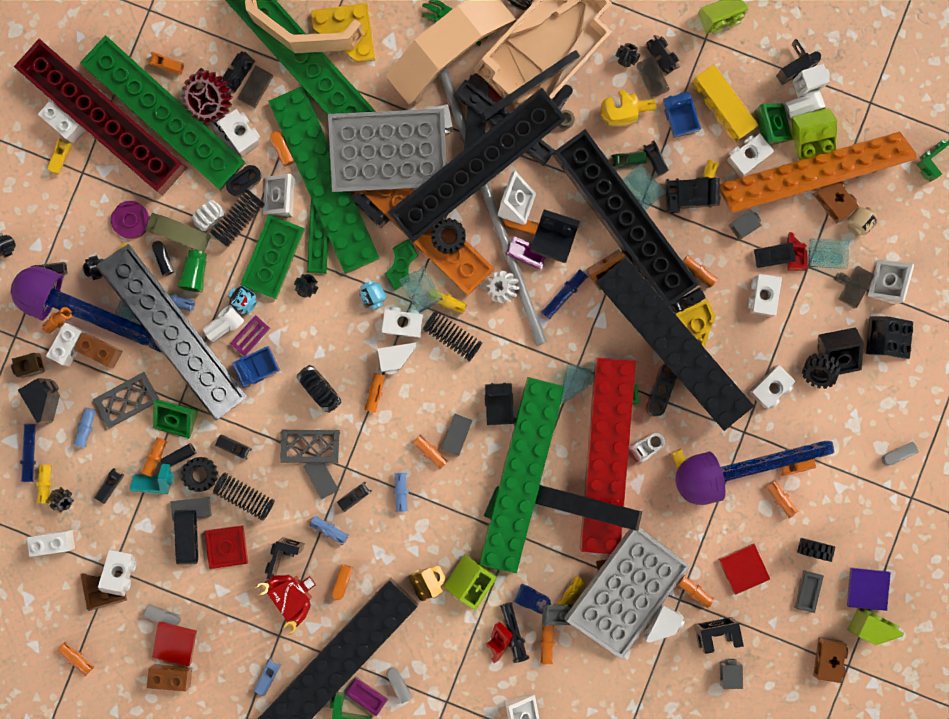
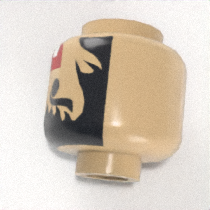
[847,207,877,236]

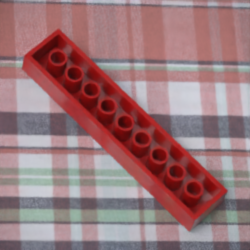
[580,357,636,554]

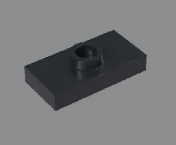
[754,242,796,268]

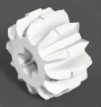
[191,200,225,232]
[486,271,520,304]

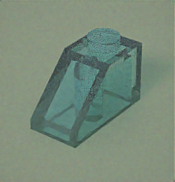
[561,364,594,403]

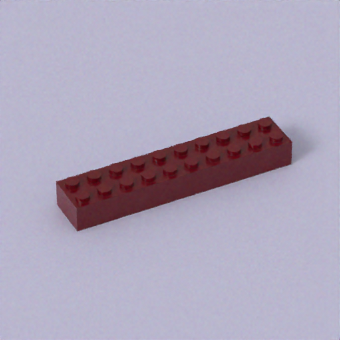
[14,39,188,196]

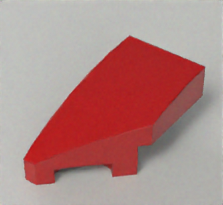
[787,232,808,271]
[486,622,513,664]

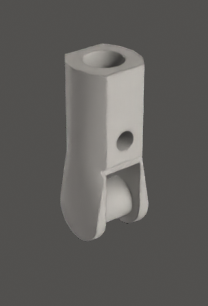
[882,442,919,466]
[143,604,181,625]
[387,668,412,704]

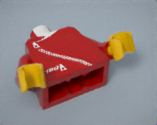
[254,574,316,635]

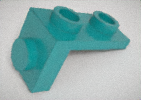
[130,464,174,494]

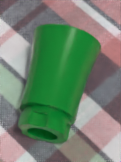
[177,250,207,293]

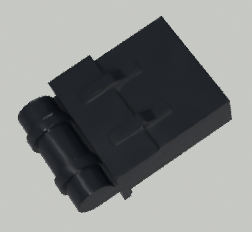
[776,39,821,85]
[678,177,721,209]
[484,382,514,425]

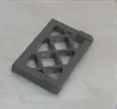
[93,372,160,429]
[280,429,340,463]

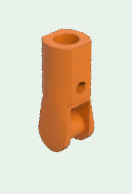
[148,52,184,75]
[270,131,295,167]
[503,219,538,236]
[779,456,816,476]
[332,564,353,600]

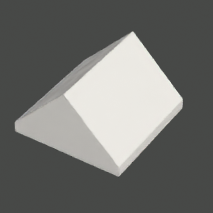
[497,171,536,225]
[263,174,295,217]
[868,259,914,304]
[505,695,539,719]

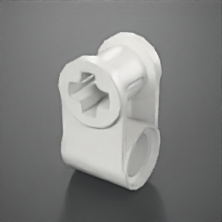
[629,433,665,465]

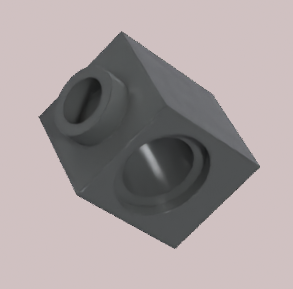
[729,210,762,240]
[720,659,743,689]

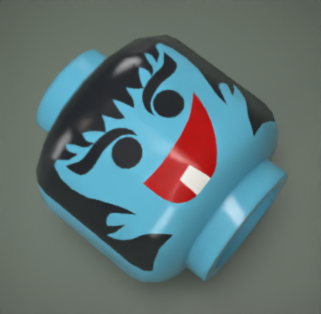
[358,280,387,310]
[228,286,257,314]

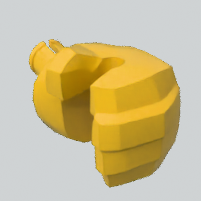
[601,89,656,127]

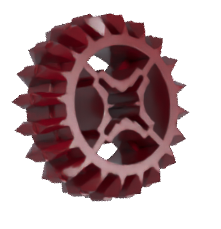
[181,70,233,123]

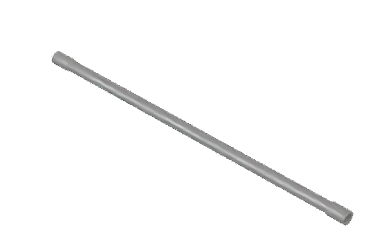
[438,67,547,345]

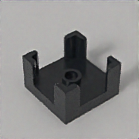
[694,617,744,654]

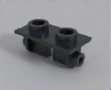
[646,35,680,74]
[222,51,255,92]

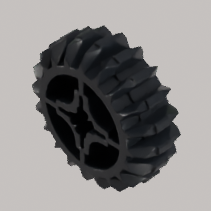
[297,365,341,413]

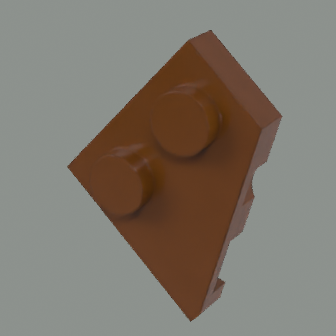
[80,573,127,611]

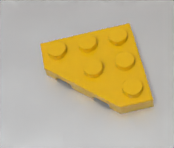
[311,3,375,63]
[676,299,716,348]

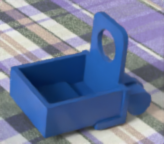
[663,92,701,138]
[232,346,281,388]

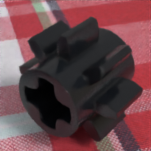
[615,43,640,67]
[0,233,16,258]
[83,255,104,280]
[294,274,319,298]
[48,487,74,513]

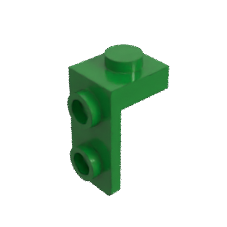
[916,139,949,182]
[330,692,372,719]

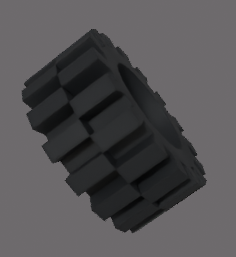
[431,218,466,254]
[802,353,841,389]
[181,457,218,492]
[797,538,835,562]

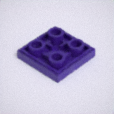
[847,567,891,611]

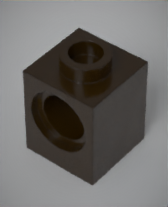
[11,353,45,378]

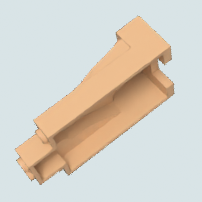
[474,0,612,109]

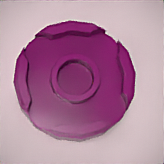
[111,201,150,239]

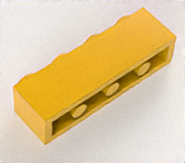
[692,64,759,143]

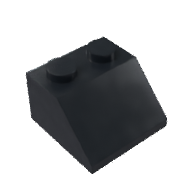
[817,327,864,375]
[18,378,60,424]

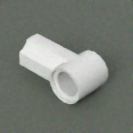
[784,90,826,119]
[203,305,244,342]

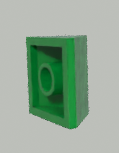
[754,103,793,146]
[153,399,198,439]

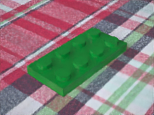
[240,214,305,300]

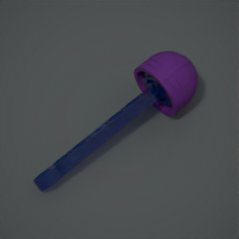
[11,266,162,352]
[675,441,835,505]

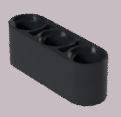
[646,364,677,416]
[174,510,198,565]

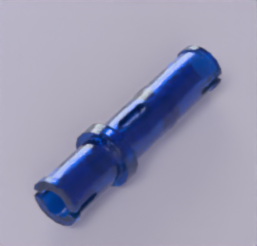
[541,269,588,320]
[20,424,36,482]

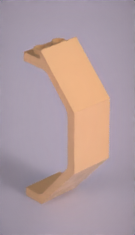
[245,0,364,53]
[386,0,516,105]

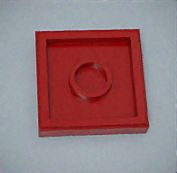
[204,525,248,569]
[719,543,770,595]
[152,621,197,667]

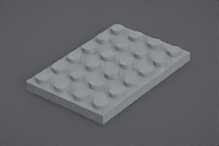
[328,108,447,192]
[564,528,690,659]

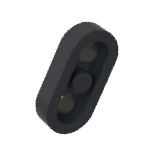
[226,165,262,196]

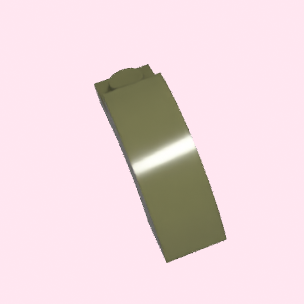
[145,213,211,252]

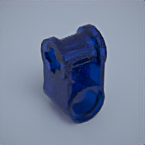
[513,583,551,614]

